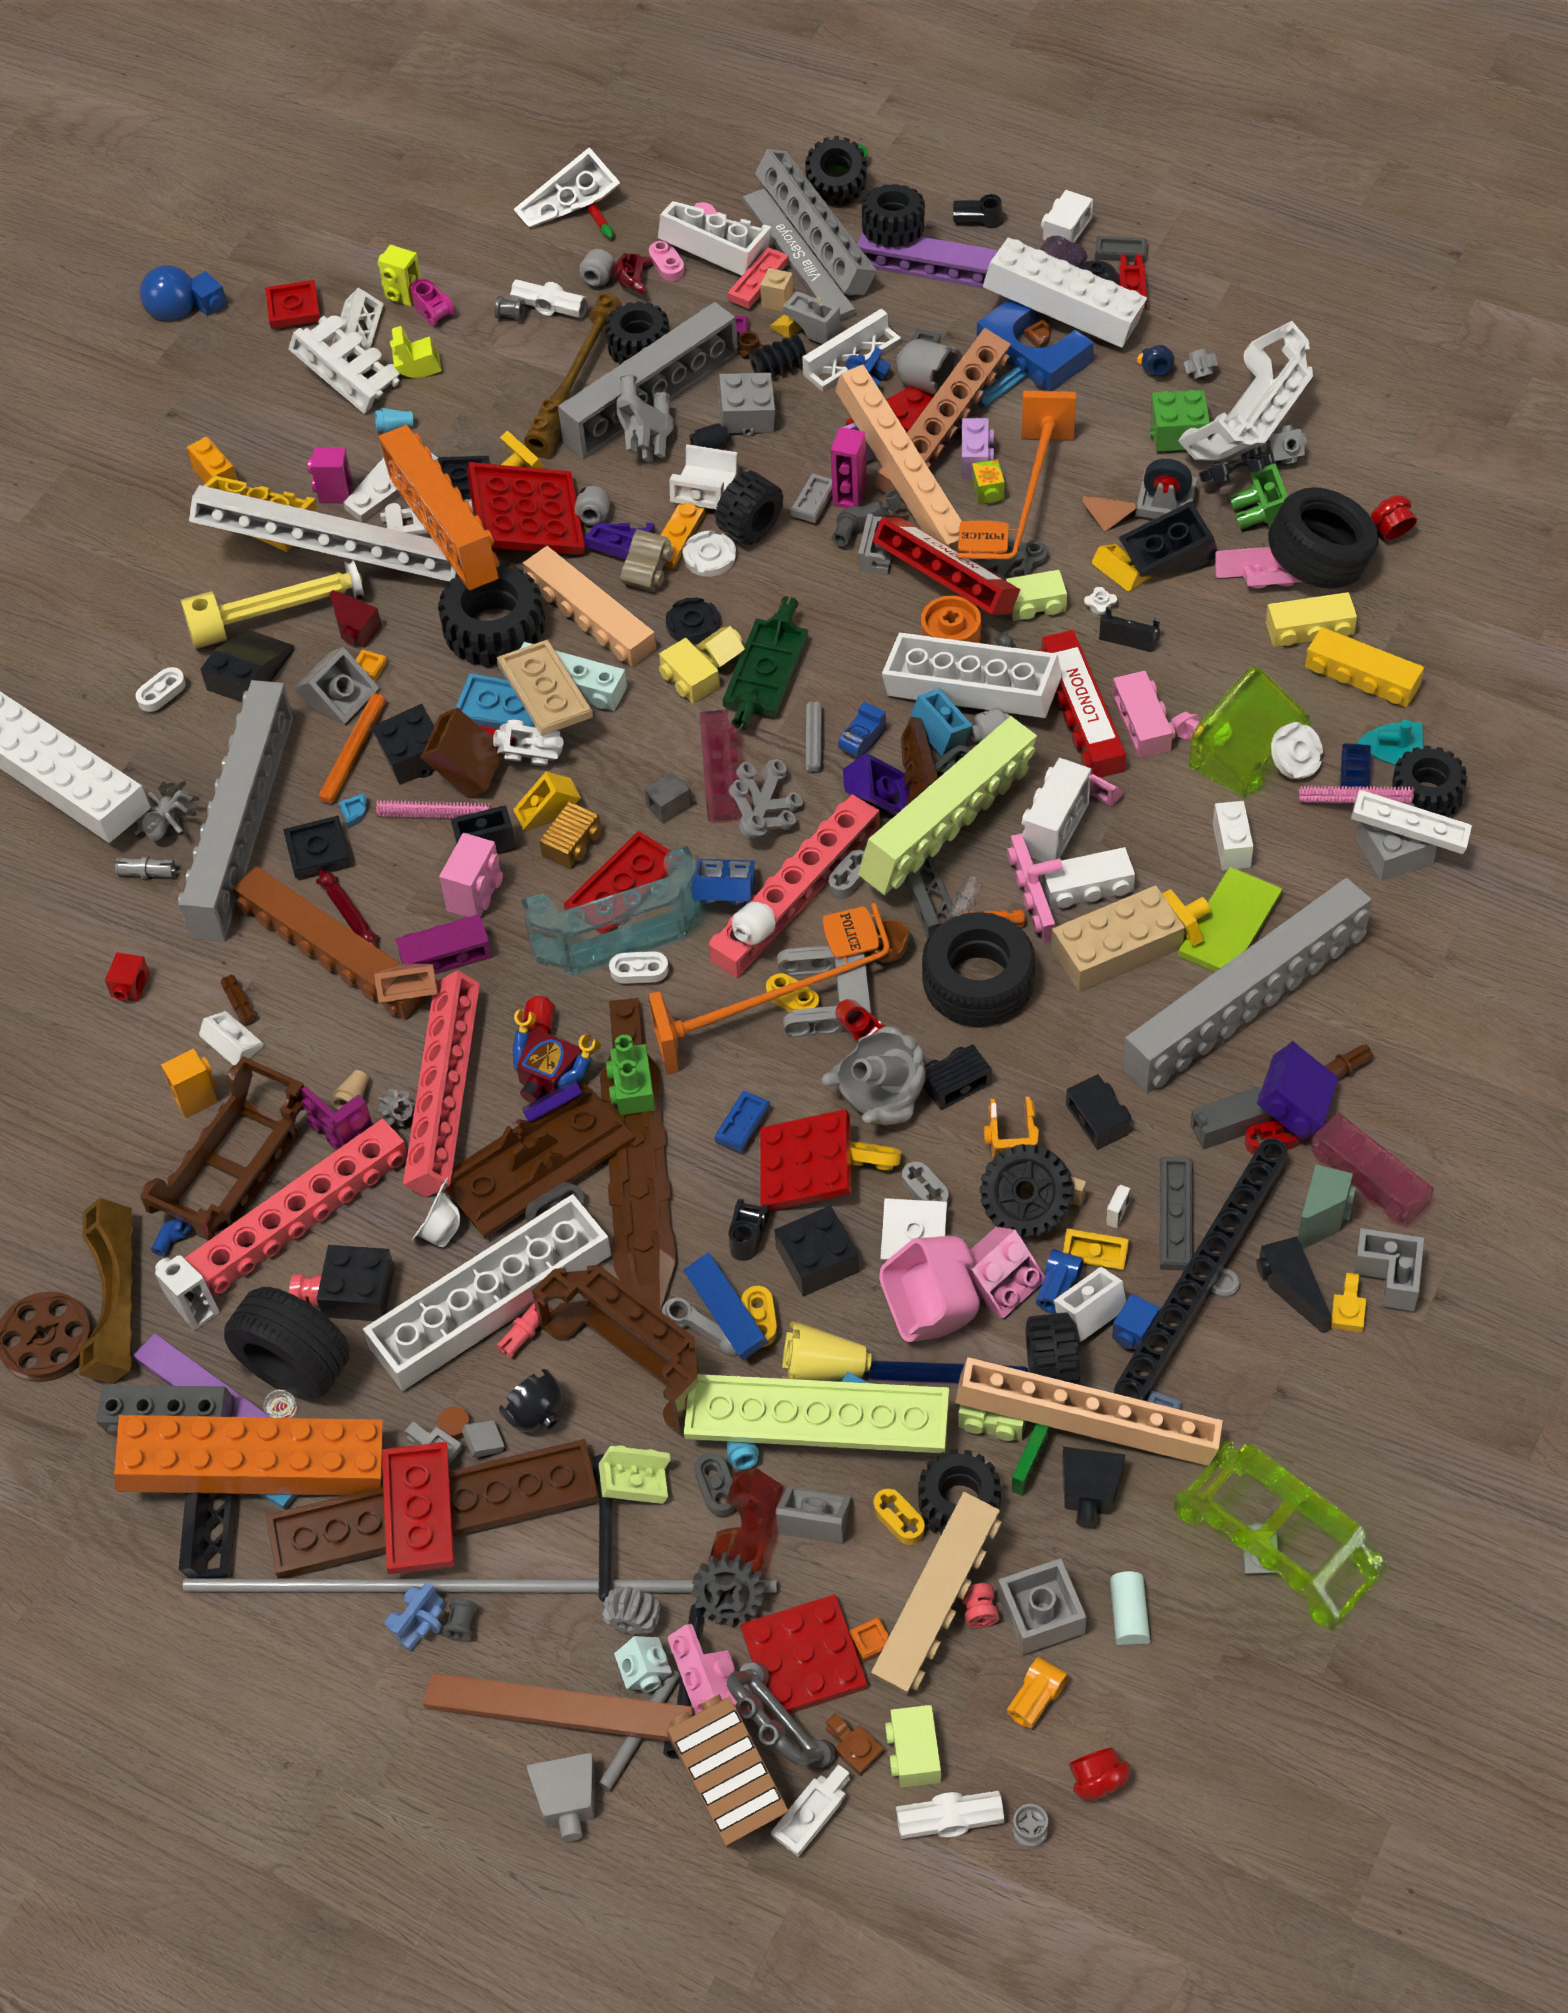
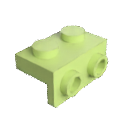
[599,1446,671,1504]

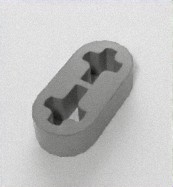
[829,850,865,898]
[902,1161,949,1207]

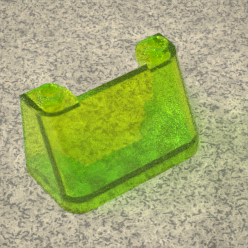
[1189,665,1311,798]

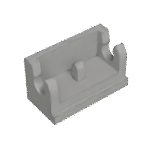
[858,514,893,575]

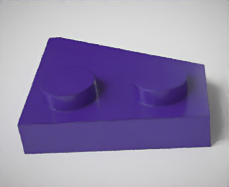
[584,523,655,559]

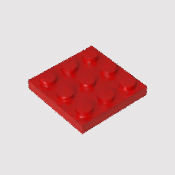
[760,1109,852,1211]
[740,1594,868,1720]

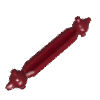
[316,870,379,948]

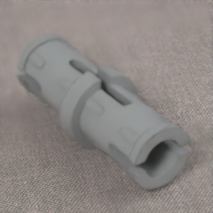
[115,856,176,879]

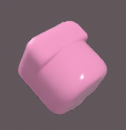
[879,1235,980,1342]

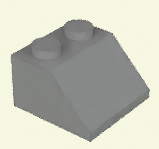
[295,647,379,725]

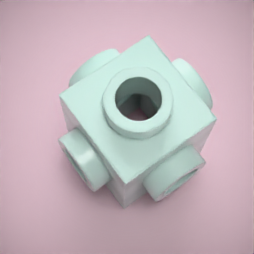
[614,1636,672,1692]

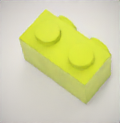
[378,245,421,306]

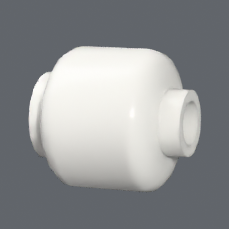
[732,902,775,945]

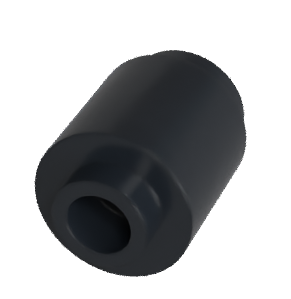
[689,423,730,450]

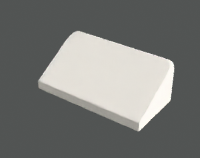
[199,1011,264,1065]

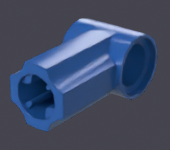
[1036,1249,1084,1314]

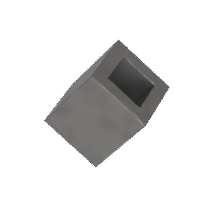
[645,772,691,824]

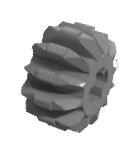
[602,1586,660,1636]

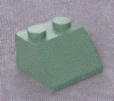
[1298,1164,1356,1249]

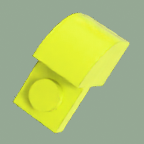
[390,326,442,378]

